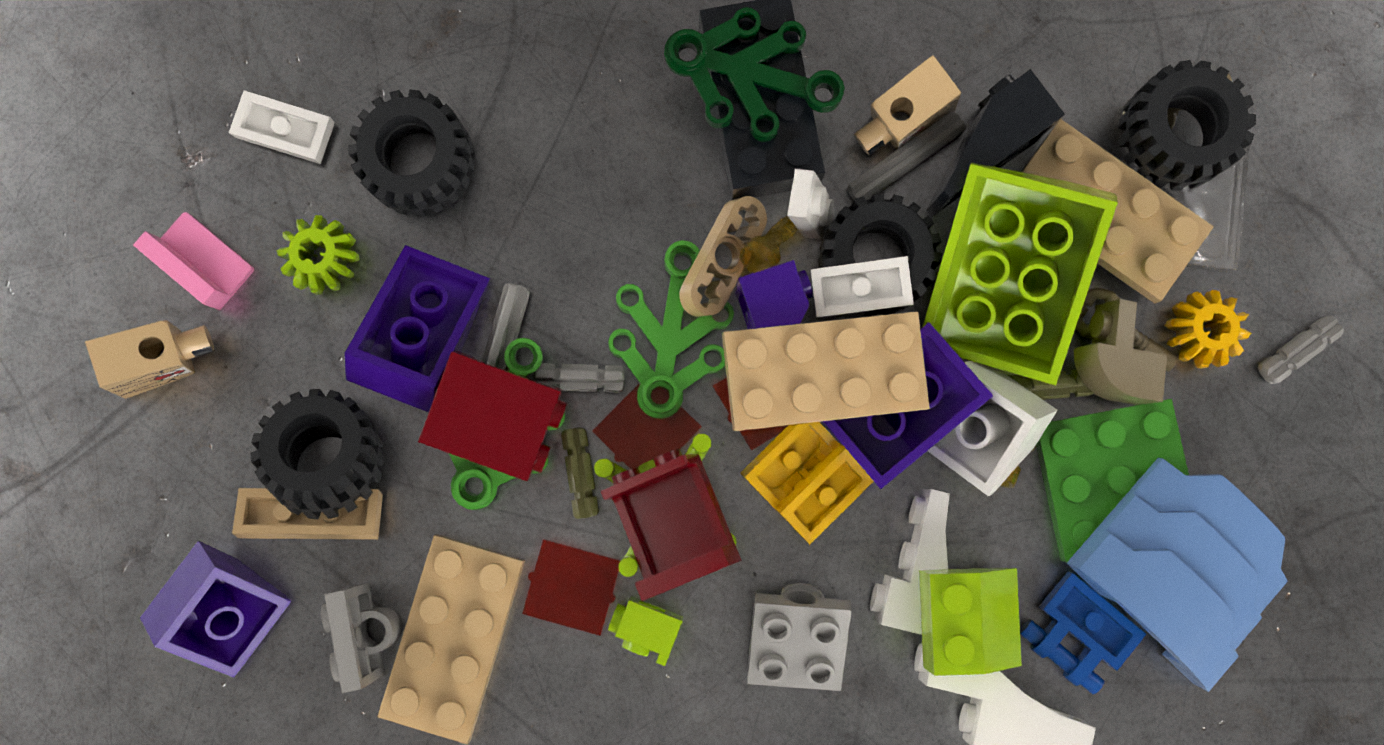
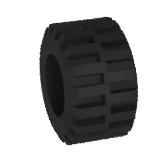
[1118,60,1256,191]
[348,89,475,216]
[818,193,942,317]
[250,389,385,520]

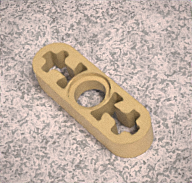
[679,196,767,317]

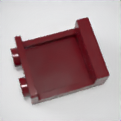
[418,351,567,481]
[600,449,742,601]

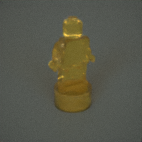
[740,213,798,273]

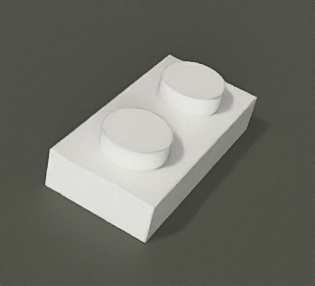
[229,90,335,164]
[787,169,834,240]
[810,256,914,318]

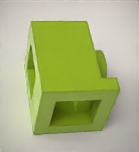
[608,596,683,666]

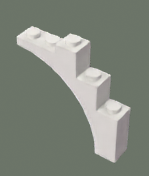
[870,489,1096,745]

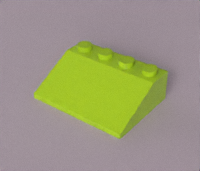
[922,163,1118,386]

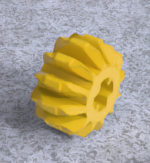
[1164,290,1252,369]

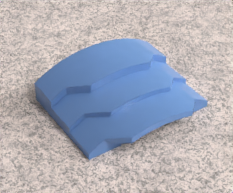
[1067,458,1288,692]

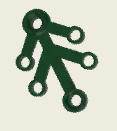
[664,7,845,142]

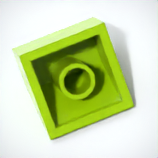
[919,568,1022,676]

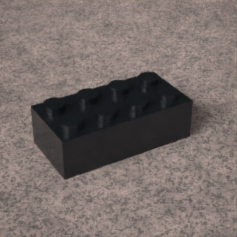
[699,0,825,200]

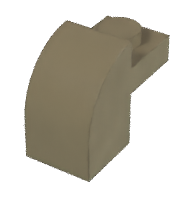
[1074,299,1167,405]

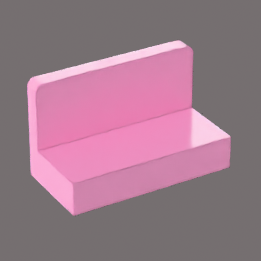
[133,212,254,310]

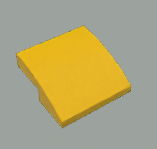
[740,422,874,544]

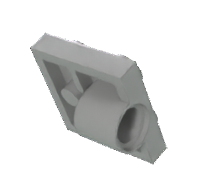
[321,583,402,693]
[747,583,852,691]

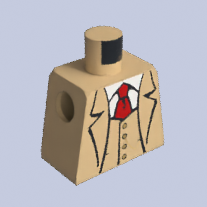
[854,55,962,156]
[85,320,214,399]

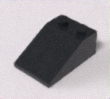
[926,69,1065,217]

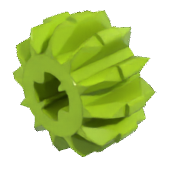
[276,215,360,295]

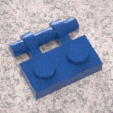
[1020,572,1146,695]

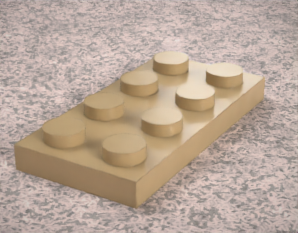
[1021,119,1214,304]
[722,312,930,431]
[377,534,525,744]

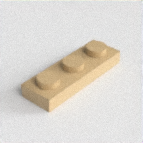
[232,488,383,540]

